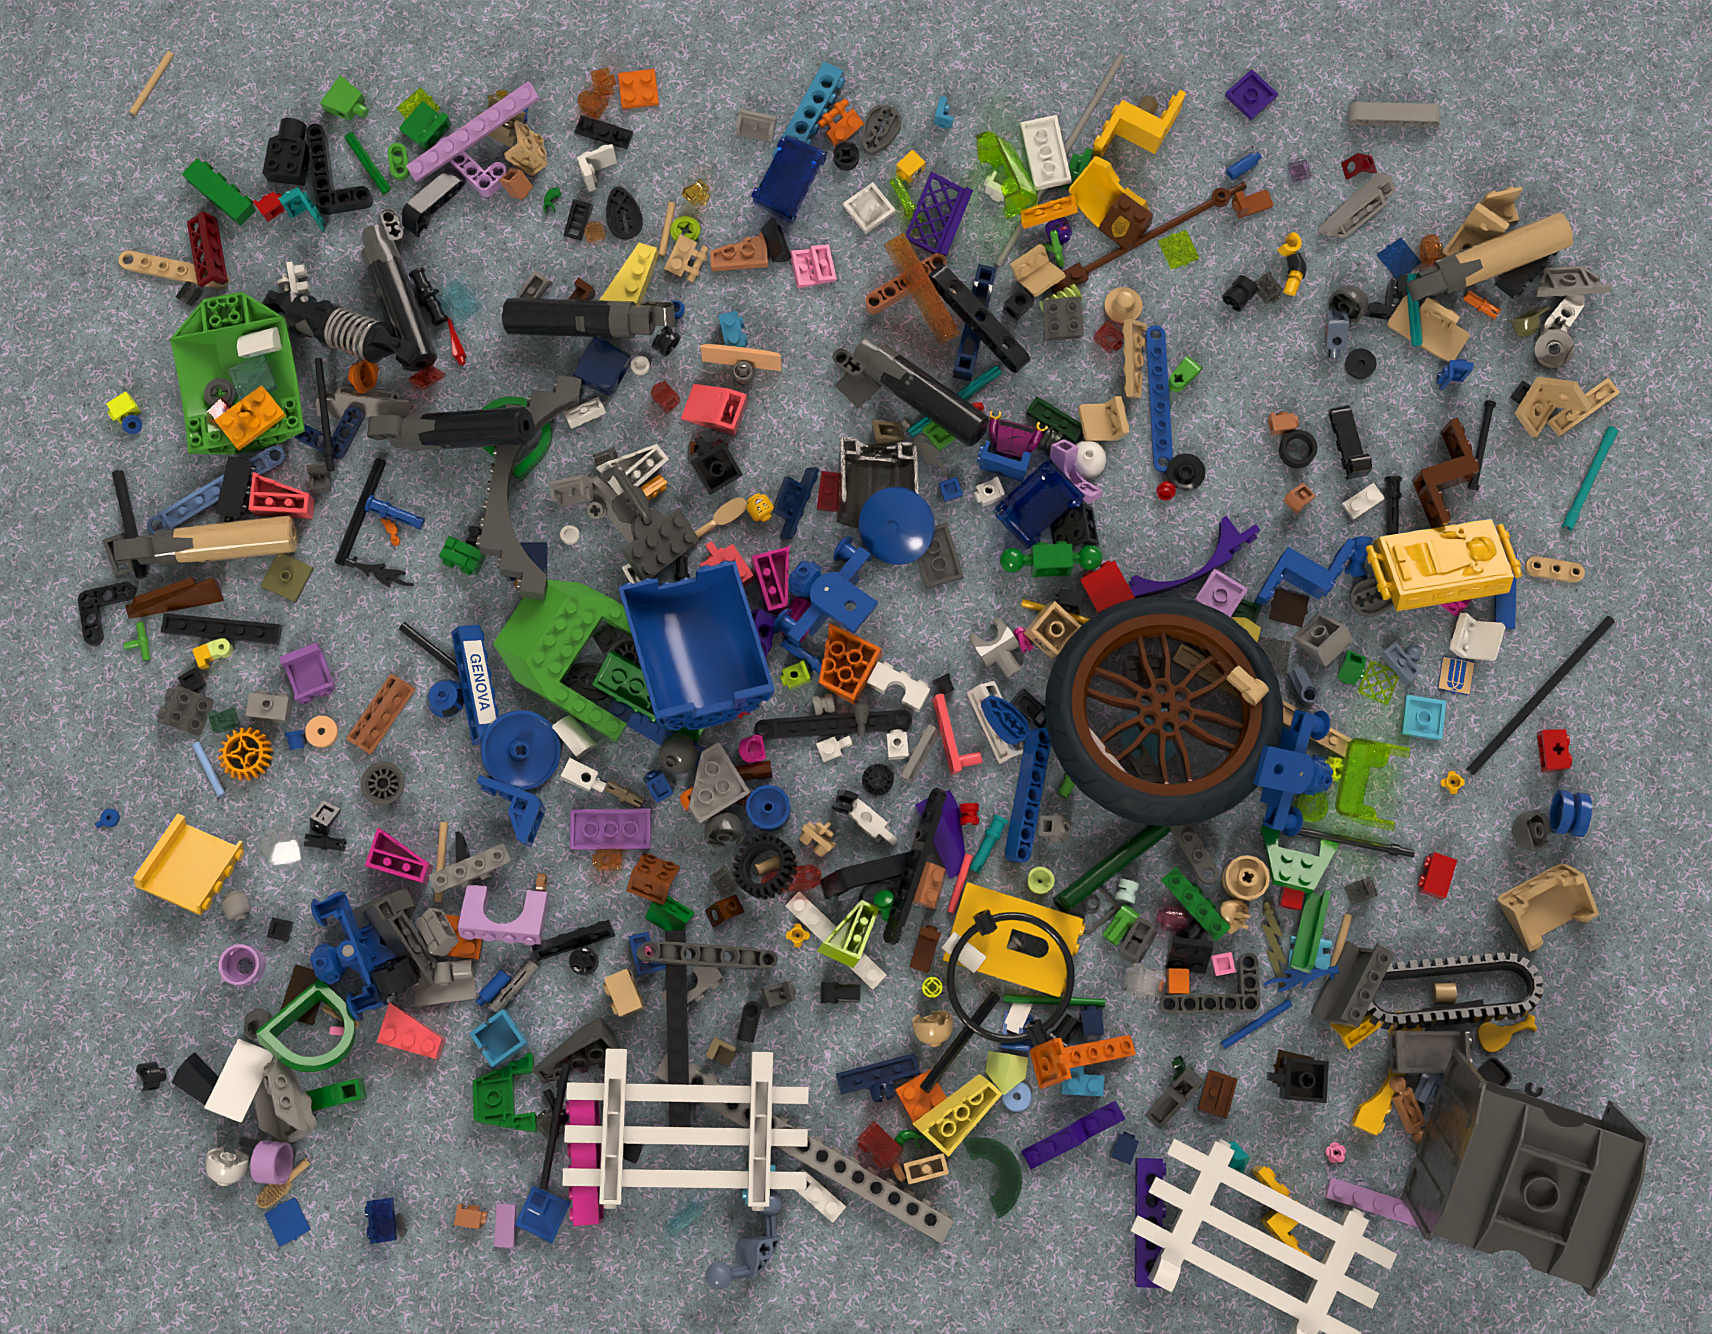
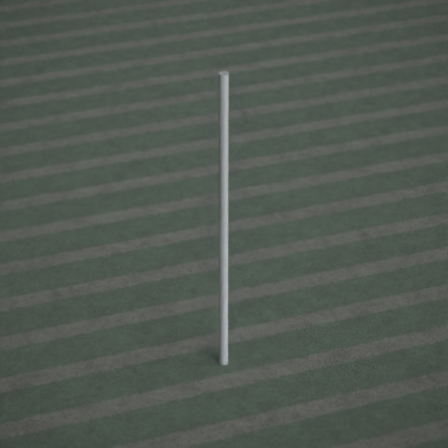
[994,53,1125,268]

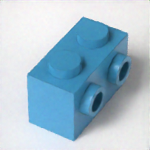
[718,311,749,348]

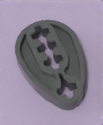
[862,105,901,155]
[1350,578,1394,617]

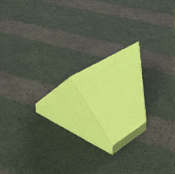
[985,1051,1028,1095]

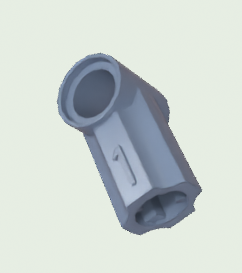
[1287,666,1319,708]
[1413,1073,1445,1106]

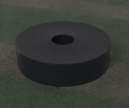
[1345,348,1377,379]

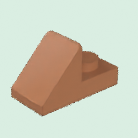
[1283,483,1316,514]

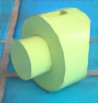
[1026,867,1055,895]

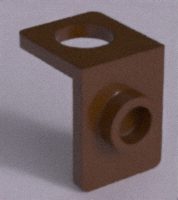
[705,895,744,928]

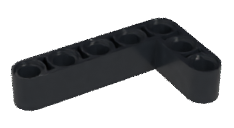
[306,123,374,215]
[819,852,909,900]

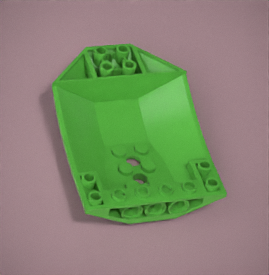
[169,292,305,455]

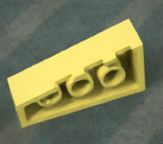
[600,242,659,305]

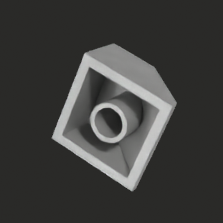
[1292,612,1353,667]

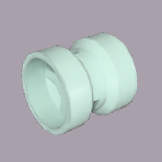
[1115,879,1139,904]

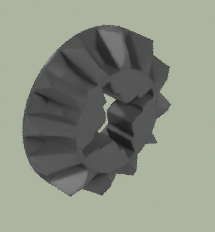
[204,378,236,407]

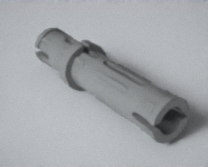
[489,959,539,1013]

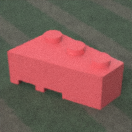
[249,472,315,519]

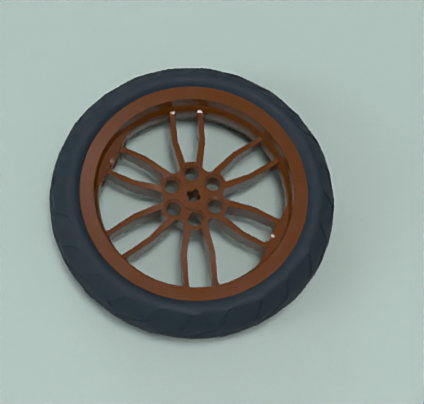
[1045,596,1283,826]

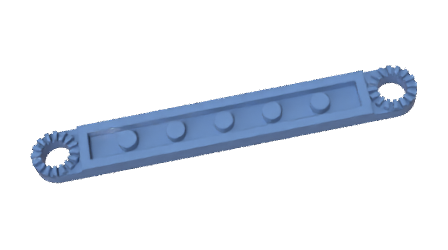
[147,445,286,534]

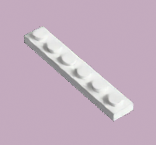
[785,892,887,990]

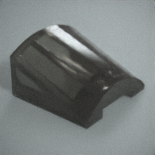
[836,437,919,529]

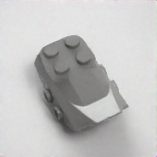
[253,1043,316,1143]

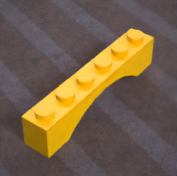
[1350,1011,1423,1136]

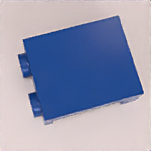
[977,440,1031,482]

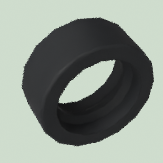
[1278,430,1318,469]

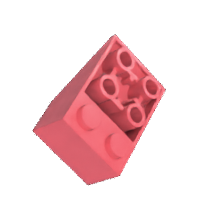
[681,384,748,436]

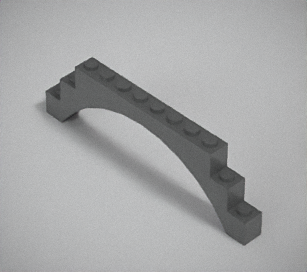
[477,375,583,600]

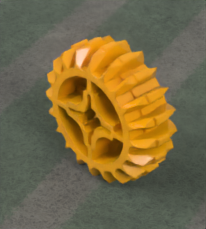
[218,727,273,781]

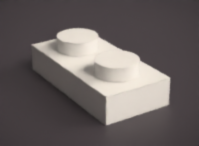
[564,397,606,429]
[1341,483,1385,520]

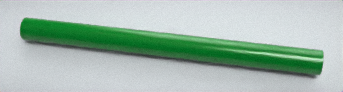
[1003,994,1106,1007]

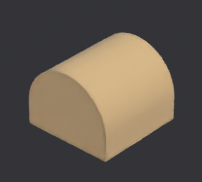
[1432,983,1457,1004]

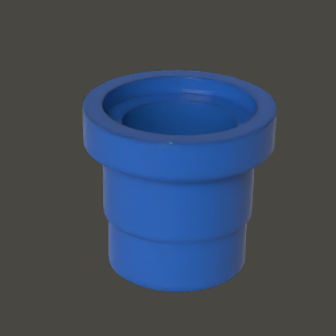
[284,730,305,750]

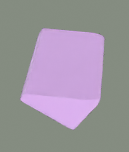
[494,1204,517,1248]

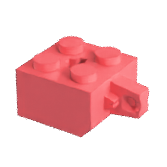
[700,541,755,587]

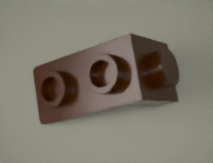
[910,925,941,973]

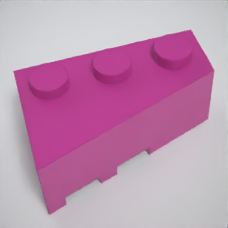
[750,547,789,615]
[365,827,433,885]

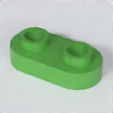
[387,143,410,180]

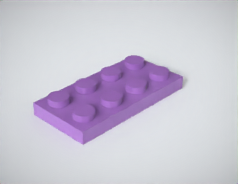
[570,809,651,850]

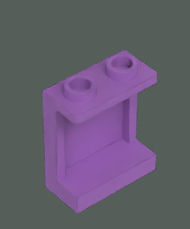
[279,643,336,704]

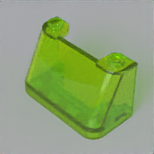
[976,131,1038,219]

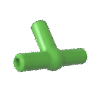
[1043,230,1065,267]
[123,622,151,661]

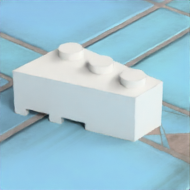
[596,444,669,495]

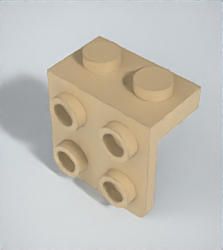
[1078,396,1130,442]

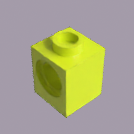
[106,391,141,424]

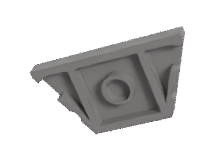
[1536,266,1612,297]

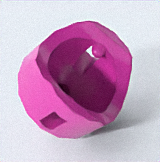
[738,735,766,763]

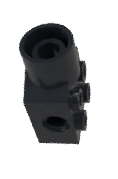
[262,118,310,186]

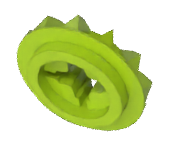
[670,216,701,242]

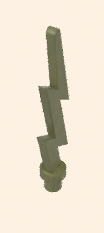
[1261,902,1288,987]

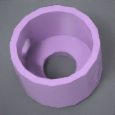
[219,944,266,986]
[250,1140,294,1185]

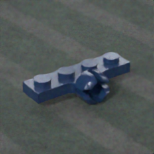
[836,1053,920,1102]

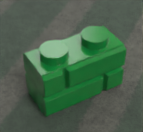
[439,536,487,576]

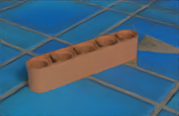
[866,253,946,314]

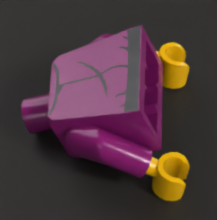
[988,411,1048,460]

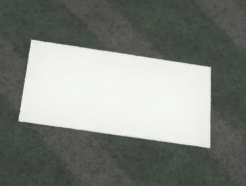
[204,1039,273,1123]

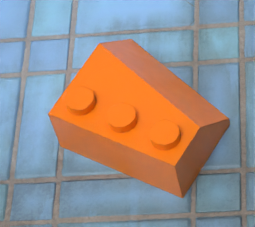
[819,623,883,704]

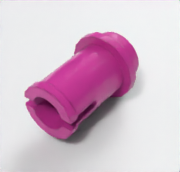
[1013,627,1034,653]

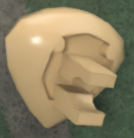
[1219,899,1250,934]

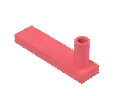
[932,694,982,775]

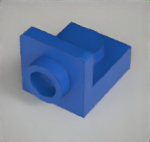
[643,769,674,803]

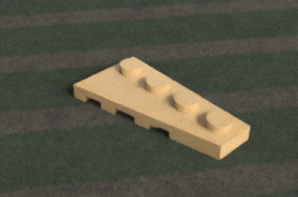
[1123,319,1147,398]

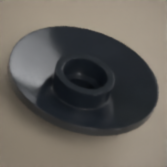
[1167,453,1205,491]

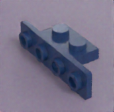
[772,467,819,539]

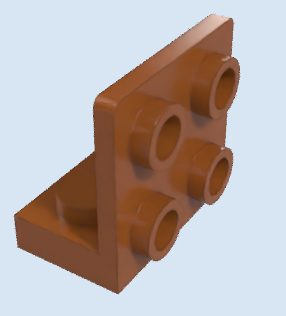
[626,853,680,905]

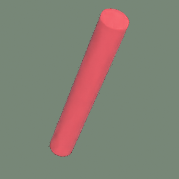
[947,854,973,914]

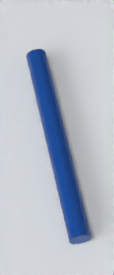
[1220,999,1293,1049]

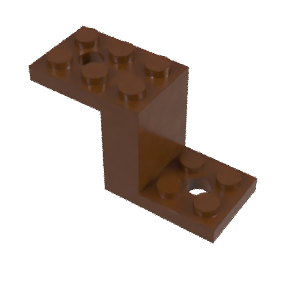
[1412,417,1480,529]

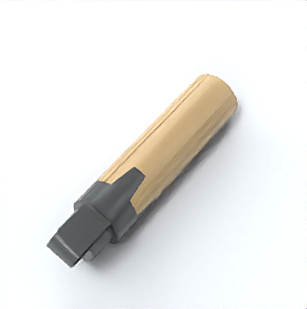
[1406,212,1573,301]
[113,515,298,567]

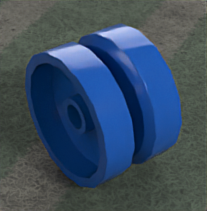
[746,785,791,832]
[1549,789,1592,837]

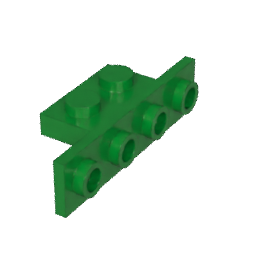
[1161,867,1231,941]

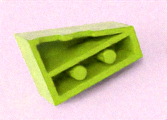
[817,900,879,968]

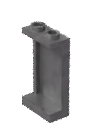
[1390,1031,1473,1073]

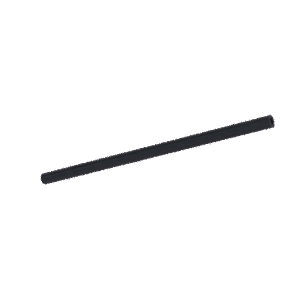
[1466,616,1615,775]

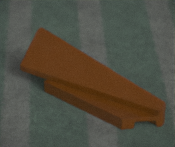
[125,577,224,619]

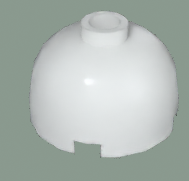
[1075,441,1106,479]
[205,1148,249,1186]

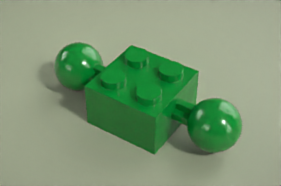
[1000,541,1103,577]

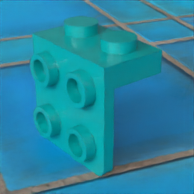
[278,187,326,232]

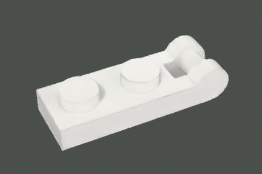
[794,1168,846,1223]

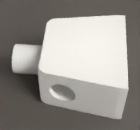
[560,758,607,793]

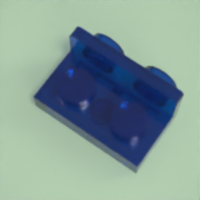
[365,1197,397,1244]

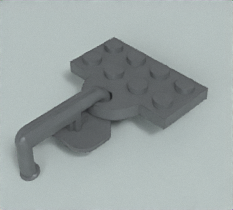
[600,465,700,581]

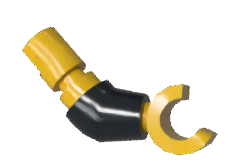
[1277,232,1307,296]

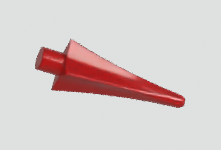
[447,318,467,366]

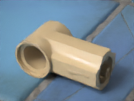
[1226,665,1269,706]

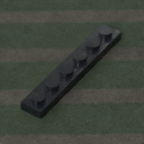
[161,613,282,645]

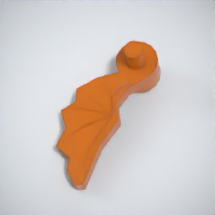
[380,519,400,546]

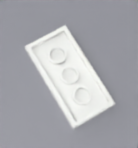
[1020,115,1072,191]

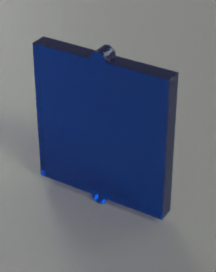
[1377,238,1422,279]

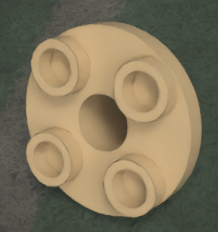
[1104,287,1142,325]

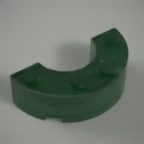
[962,1137,1022,1219]

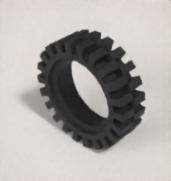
[733,834,797,900]

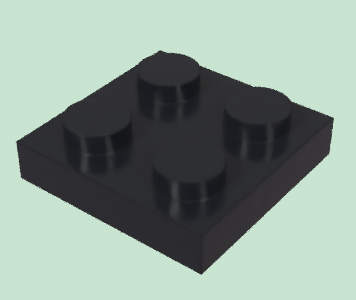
[1165,936,1213,974]

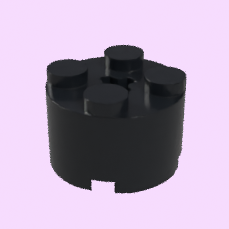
[370,955,419,1000]

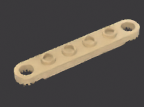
[118,251,230,289]

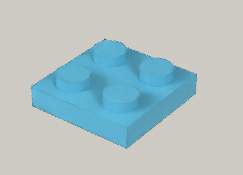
[1401,695,1446,741]

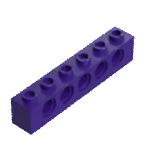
[1134,1157,1166,1288]

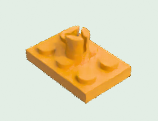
[215,385,286,450]

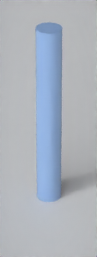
[192,742,225,797]

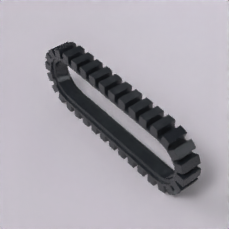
[1364,952,1544,1030]

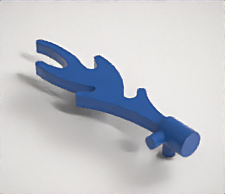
[1264,965,1340,992]

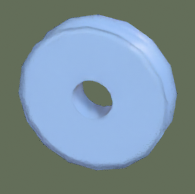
[1002,1082,1032,1112]

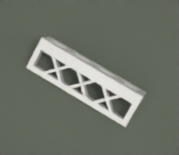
[967,681,1024,764]

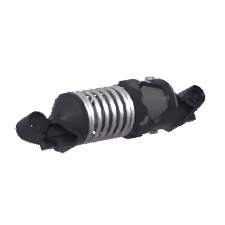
[261,290,420,367]

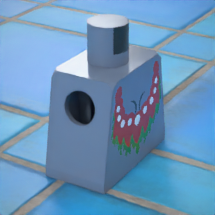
[1325,310,1349,358]

